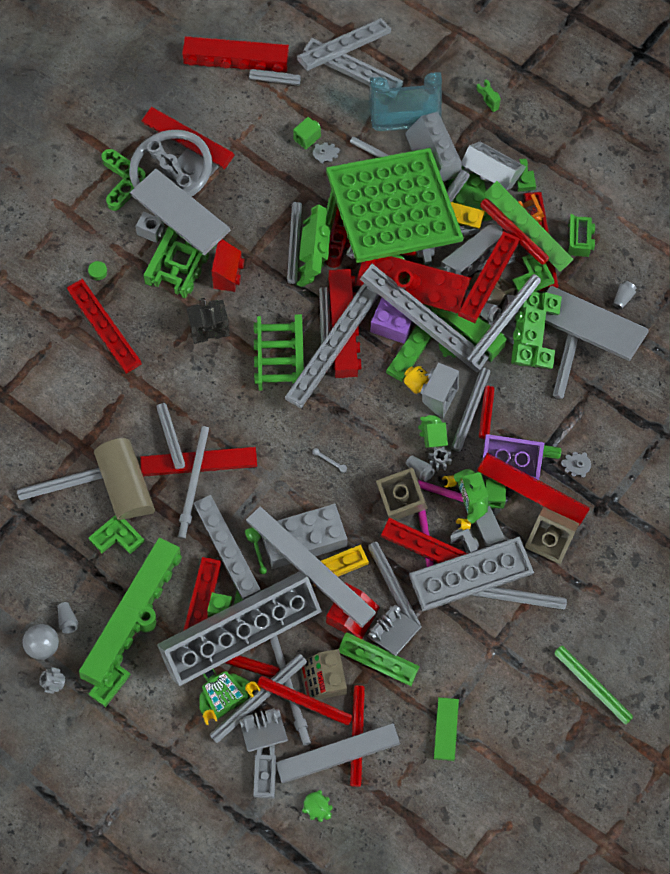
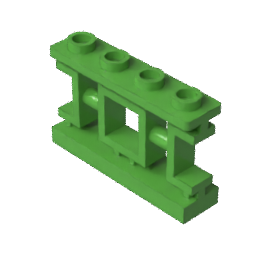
[143,227,215,298]

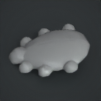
[313,142,340,164]
[561,452,591,478]

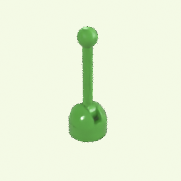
[245,528,267,574]

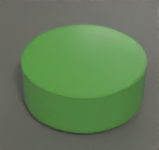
[88,261,107,280]

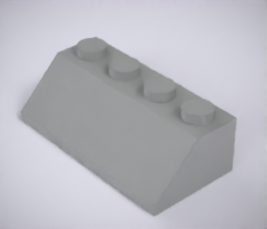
[405,112,462,181]

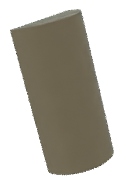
[94,438,155,520]

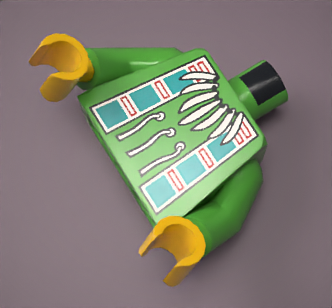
[442,469,488,530]
[199,669,260,725]

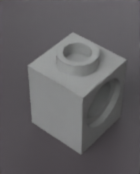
[135,211,166,243]

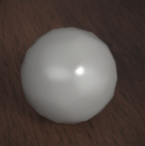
[23,624,59,660]

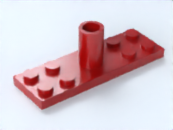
[355,256,471,314]

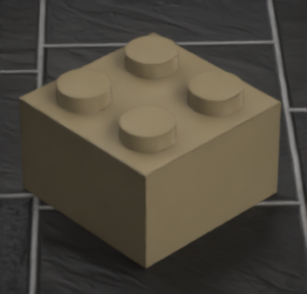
[376,467,428,520]

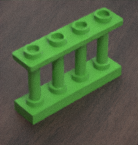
[254,314,304,391]

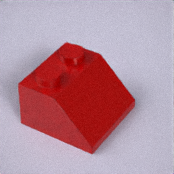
[212,239,245,292]
[326,582,380,639]

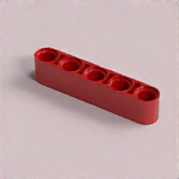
[326,208,348,268]

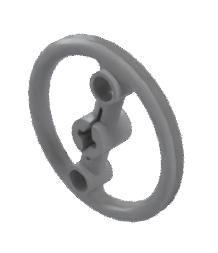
[129,130,212,197]

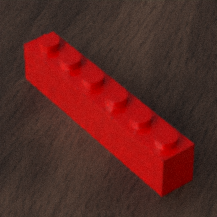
[182,36,289,73]
[328,269,361,378]

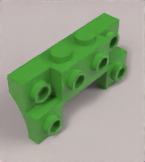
[296,205,331,287]
[511,291,562,370]

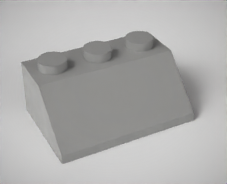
[461,142,526,190]

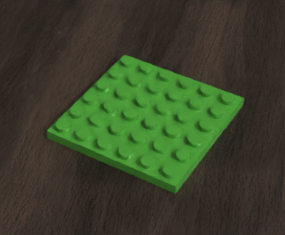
[326,148,464,263]

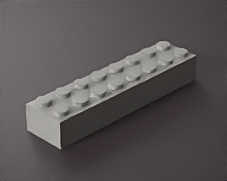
[157,572,322,686]

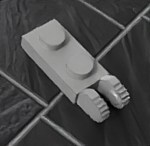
[254,745,276,799]

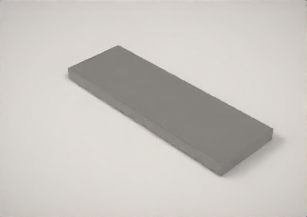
[130,169,231,256]
[545,286,649,361]
[409,536,534,612]

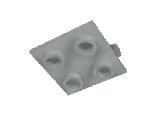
[367,605,422,656]
[239,708,288,752]

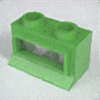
[567,214,595,257]

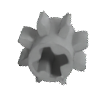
[428,446,452,471]
[39,667,65,694]

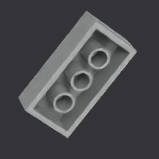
[261,504,347,569]

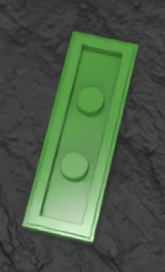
[434,697,459,761]

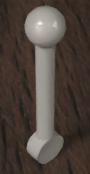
[312,448,347,473]

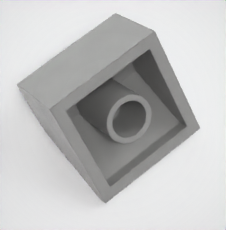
[420,363,459,419]

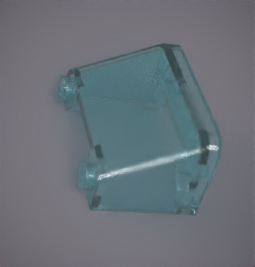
[369,72,442,131]

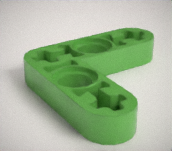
[101,149,146,211]

